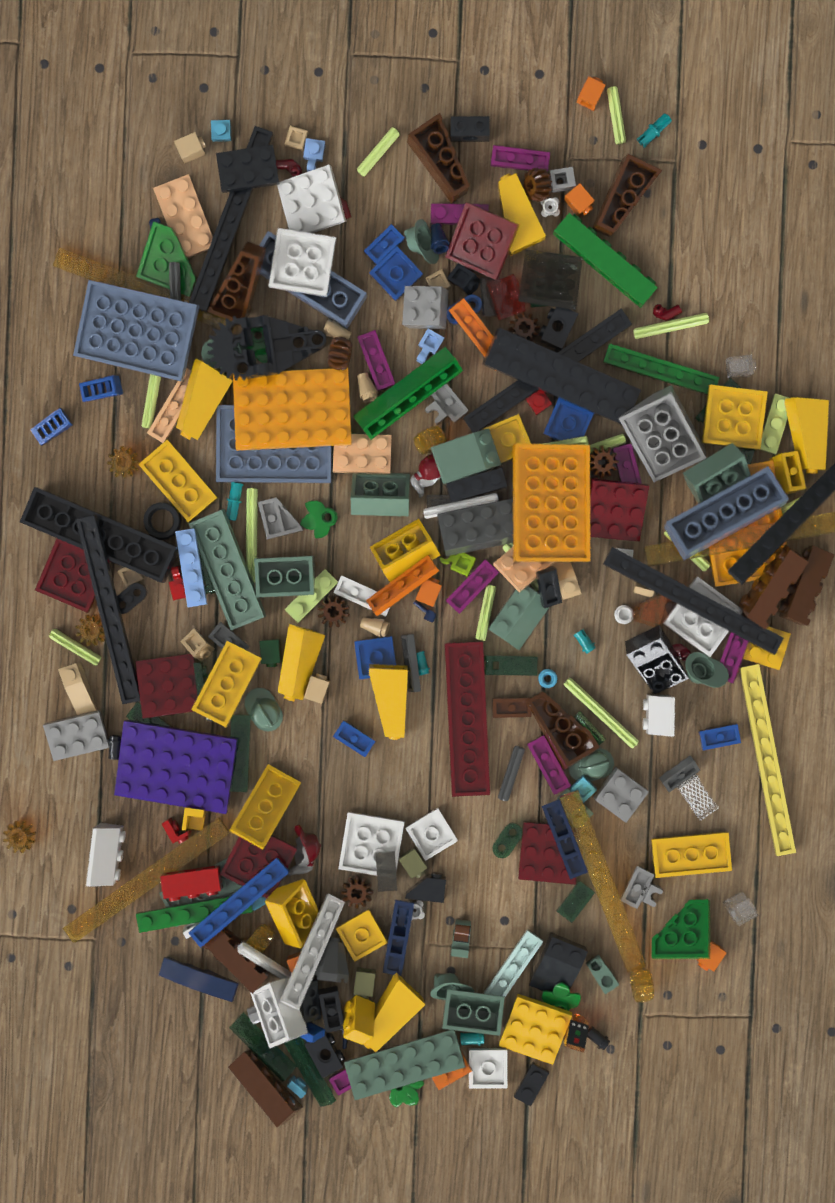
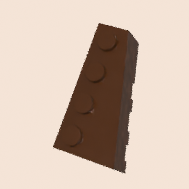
[407,113,470,204]
[592,154,662,237]
[207,242,266,321]
[738,545,809,630]
[779,545,835,626]
[202,927,270,994]
[228,1050,303,1127]

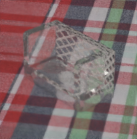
[677,774,719,821]
[722,892,759,926]

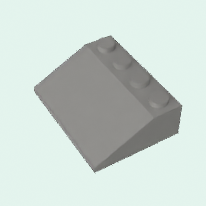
[619,385,706,482]

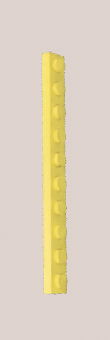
[739,664,796,856]

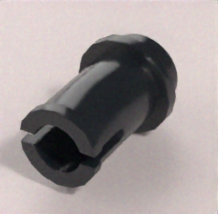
[107,735,121,760]
[587,1026,610,1050]

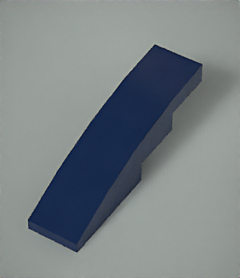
[542,799,588,879]
[383,899,414,976]
[159,957,239,1002]

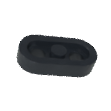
[117,583,147,614]

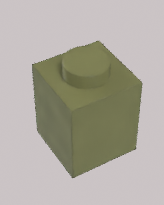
[399,846,428,879]
[354,967,376,999]

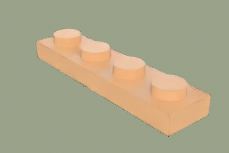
[147,368,191,443]

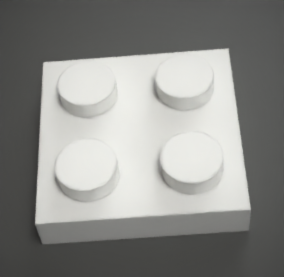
[405,808,458,861]
[469,1048,508,1089]

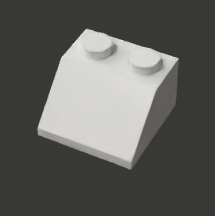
[643,695,675,736]

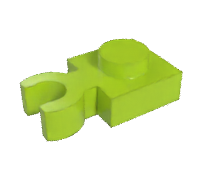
[440,550,476,577]

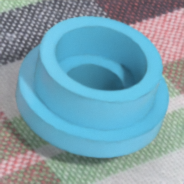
[538,669,557,688]

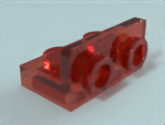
[487,274,526,320]

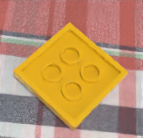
[702,385,768,450]
[499,994,572,1064]

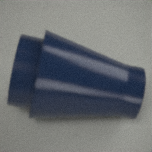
[430,223,450,254]

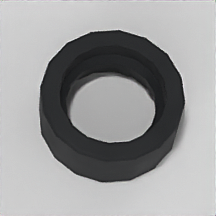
[143,502,182,539]

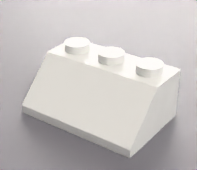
[86,823,126,887]
[251,977,308,1048]

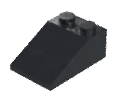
[529,932,588,992]

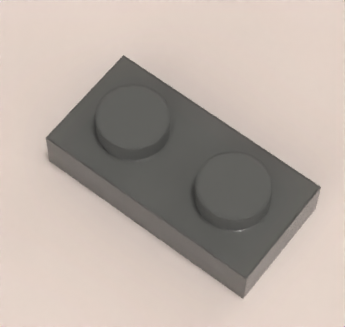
[208,622,250,651]
[659,756,700,792]

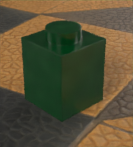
[259,639,282,667]

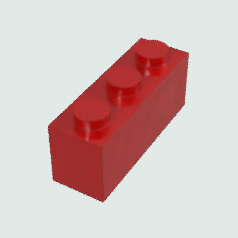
[160,865,223,901]

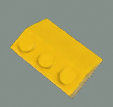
[370,518,440,582]
[265,879,319,949]

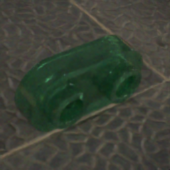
[492,822,523,858]

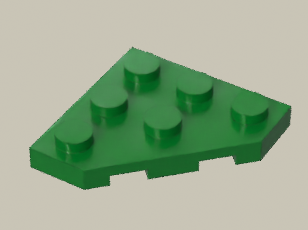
[136,221,197,297]
[651,899,710,959]

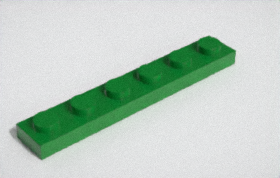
[603,343,720,395]
[136,895,253,933]

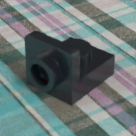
[447,263,481,295]

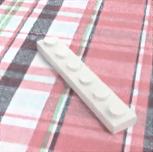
[280,894,345,1010]

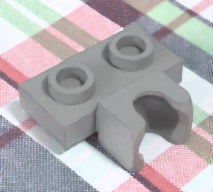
[425,383,469,425]
[620,865,663,909]

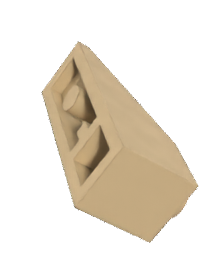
[551,562,581,600]
[58,662,98,715]

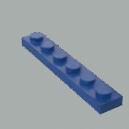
[188,857,290,948]

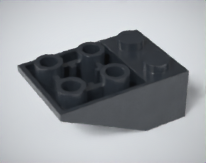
[625,625,689,694]

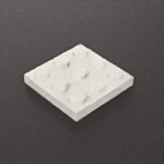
[277,165,347,233]
[269,228,336,297]
[663,576,743,657]
[338,812,404,879]

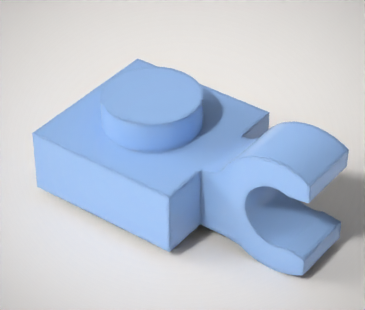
[303,138,325,172]
[416,328,444,364]

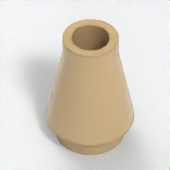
[322,319,352,339]
[357,372,378,403]
[360,617,390,638]

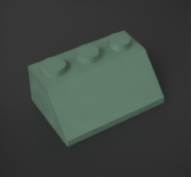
[683,443,751,504]
[351,473,410,516]
[254,556,315,597]
[488,586,549,650]
[442,989,505,1036]

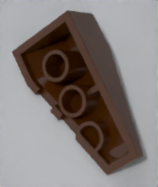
[526,692,600,770]

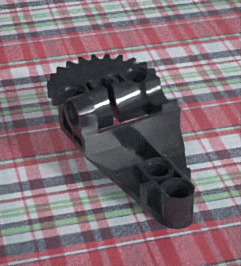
[207,315,327,381]

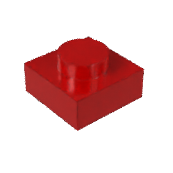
[525,390,552,415]

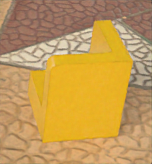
[182,807,206,831]

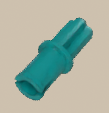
[637,114,672,148]
[226,482,243,521]

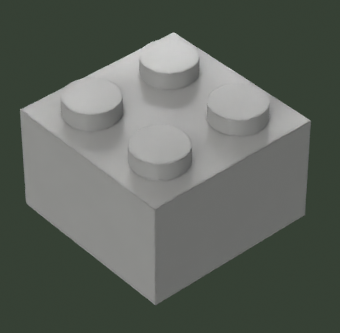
[402,286,448,329]
[593,766,649,823]

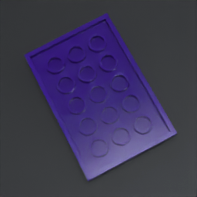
[114,720,238,814]

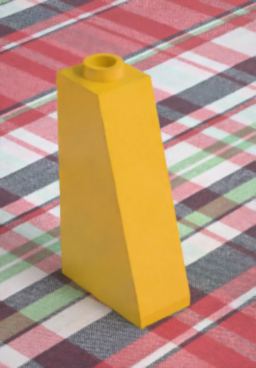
[498,173,546,257]
[176,358,233,440]
[785,397,829,474]
[278,624,325,702]
[369,664,408,740]
[363,973,426,1052]

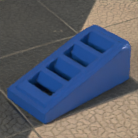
[79,375,123,402]
[31,408,73,446]

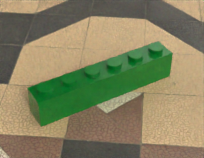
[553,213,658,308]
[353,347,463,440]

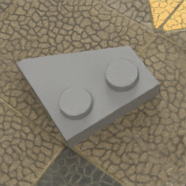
[258,497,303,539]

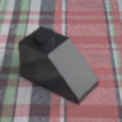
[405,872,446,903]

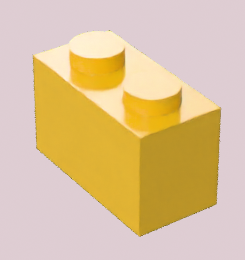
[769,451,806,494]
[343,995,375,1045]

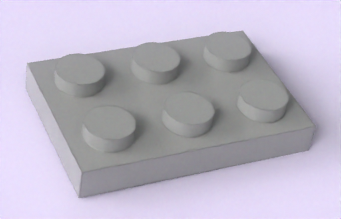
[43,710,109,761]

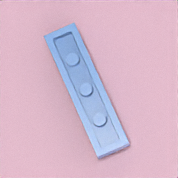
[175,528,207,607]

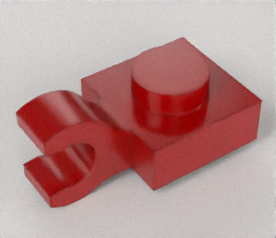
[169,566,186,601]

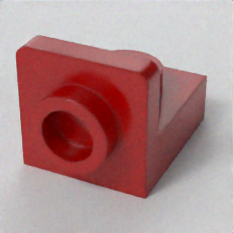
[162,818,192,844]

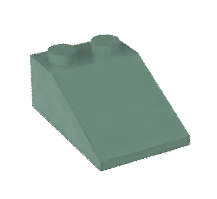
[431,428,502,484]

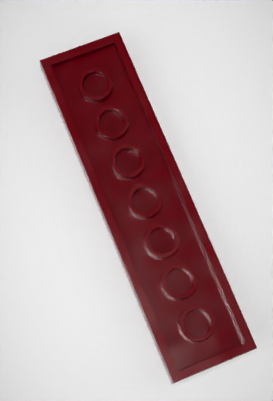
[445,642,490,797]

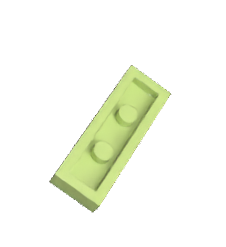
[760,393,789,455]
[285,569,338,623]

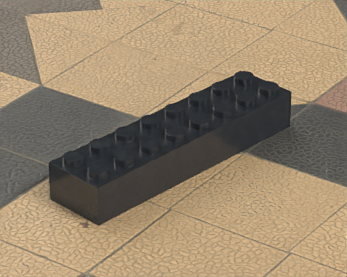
[482,328,641,425]
[20,487,178,583]

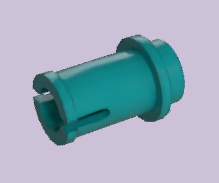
[574,629,596,654]
[416,651,430,676]
[460,1033,484,1046]

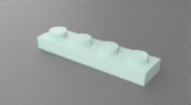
[484,929,543,997]

